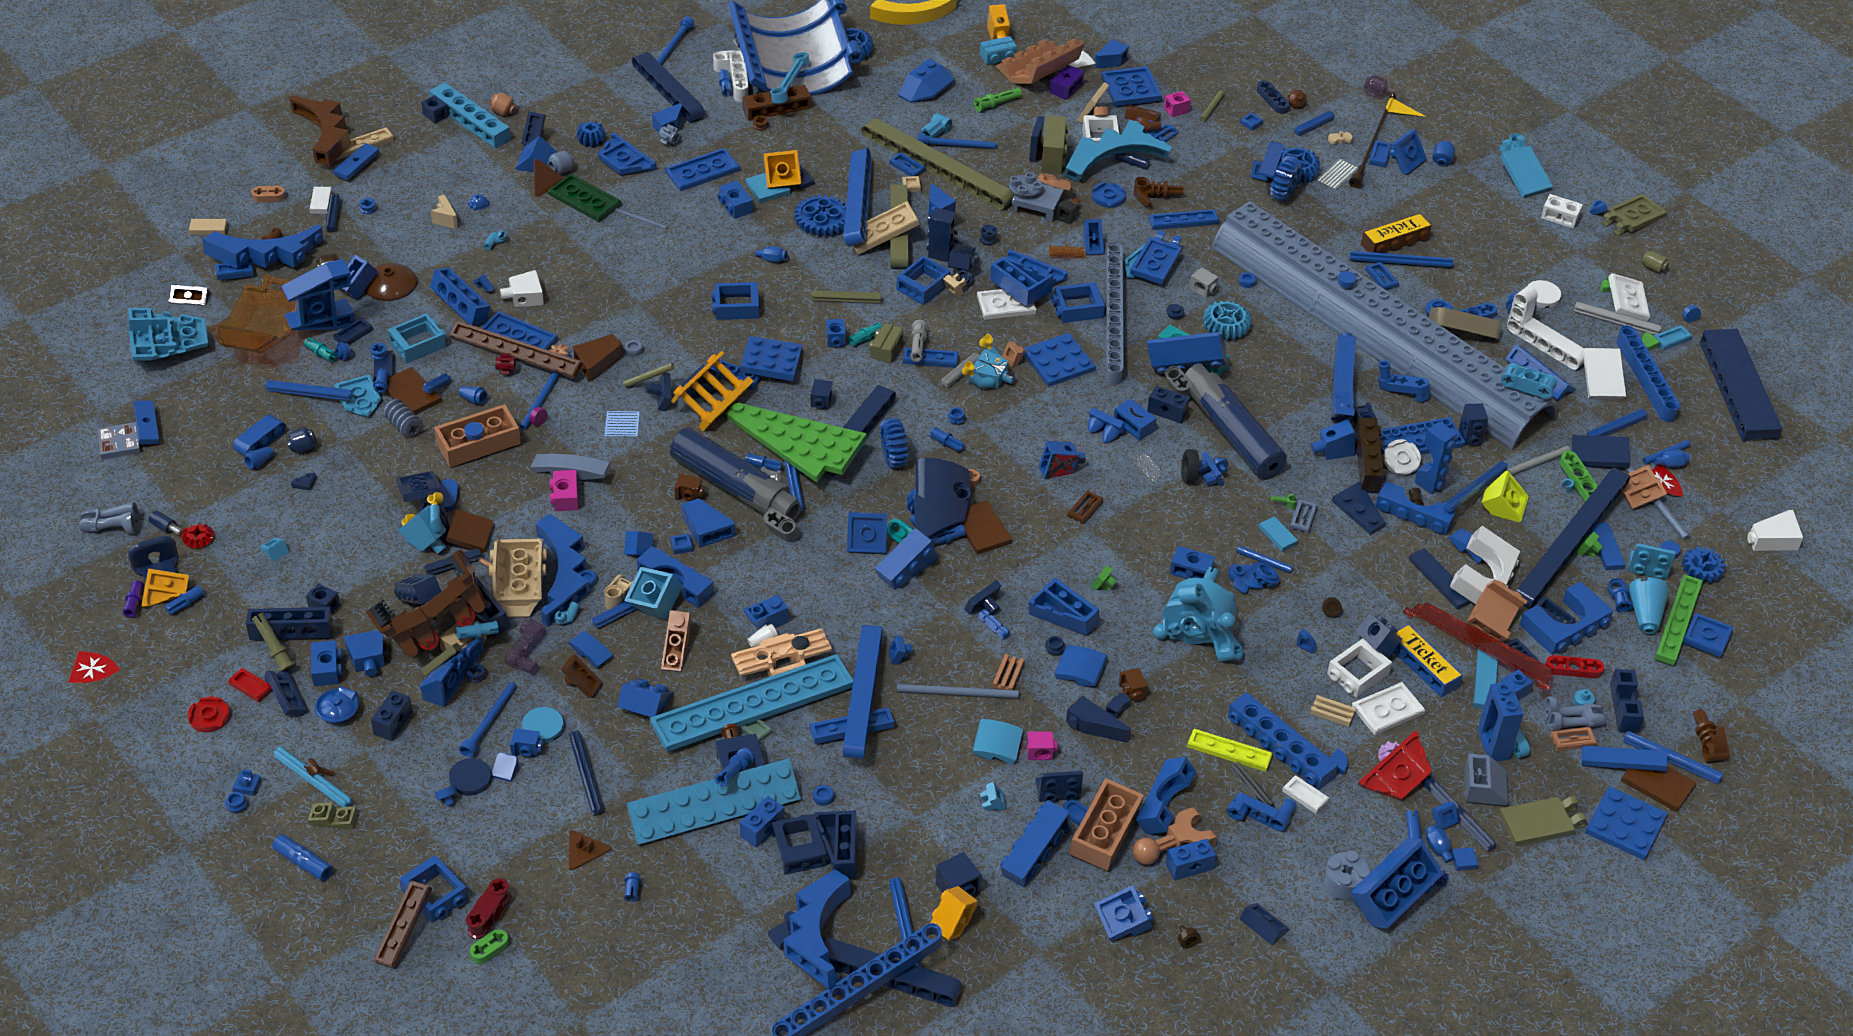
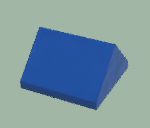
[515,136,557,172]

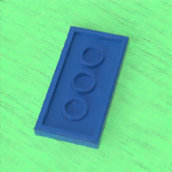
[665,148,741,192]
[481,311,558,350]

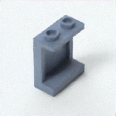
[1012,184,1064,222]

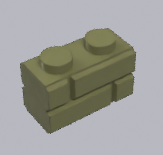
[868,323,904,363]

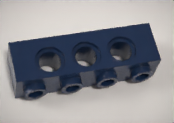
[393,573,442,604]
[246,607,333,640]

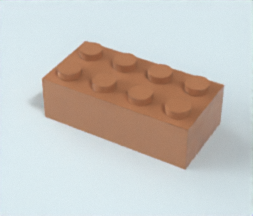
[434,404,521,467]
[1069,778,1144,871]

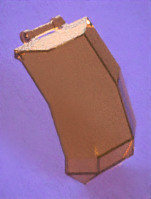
[206,274,297,354]

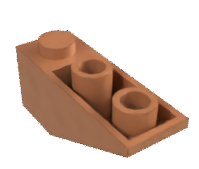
[661,610,692,672]

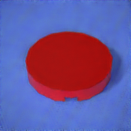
[188,696,230,733]

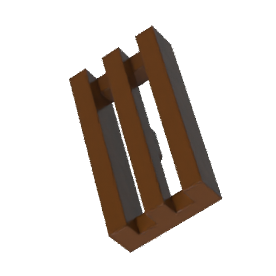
[1067,490,1104,525]

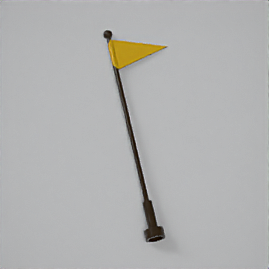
[1349,92,1426,188]

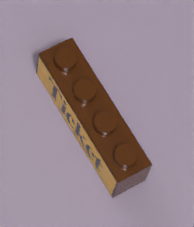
[1361,213,1432,253]

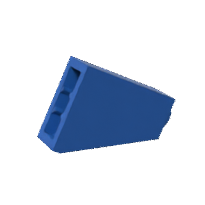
[681,499,735,548]

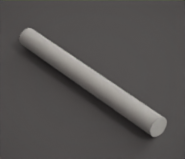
[1506,446,1571,475]

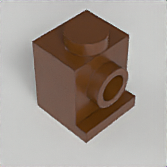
[675,474,705,500]
[1118,668,1148,701]

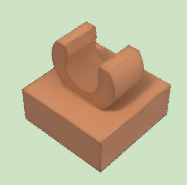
[1002,341,1026,367]

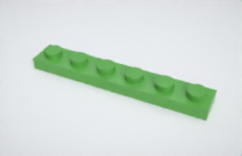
[1655,574,1703,666]

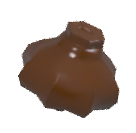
[1288,90,1307,109]

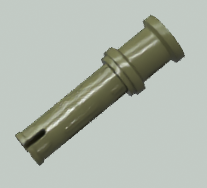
[252,613,296,671]

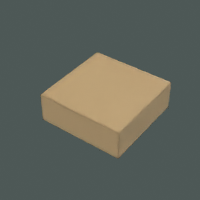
[902,176,921,192]

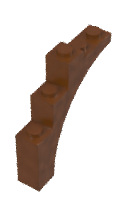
[290,96,351,166]

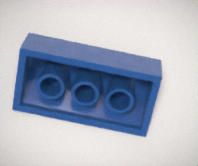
[1147,332,1227,374]

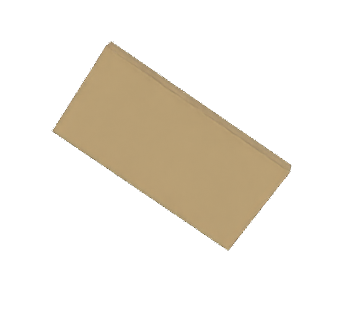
[853,201,920,255]

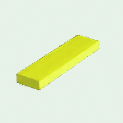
[1187,729,1272,772]

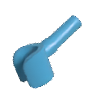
[1562,479,1575,493]

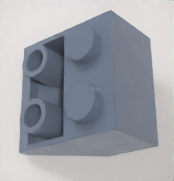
[1464,753,1508,806]

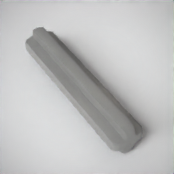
[941,353,980,388]

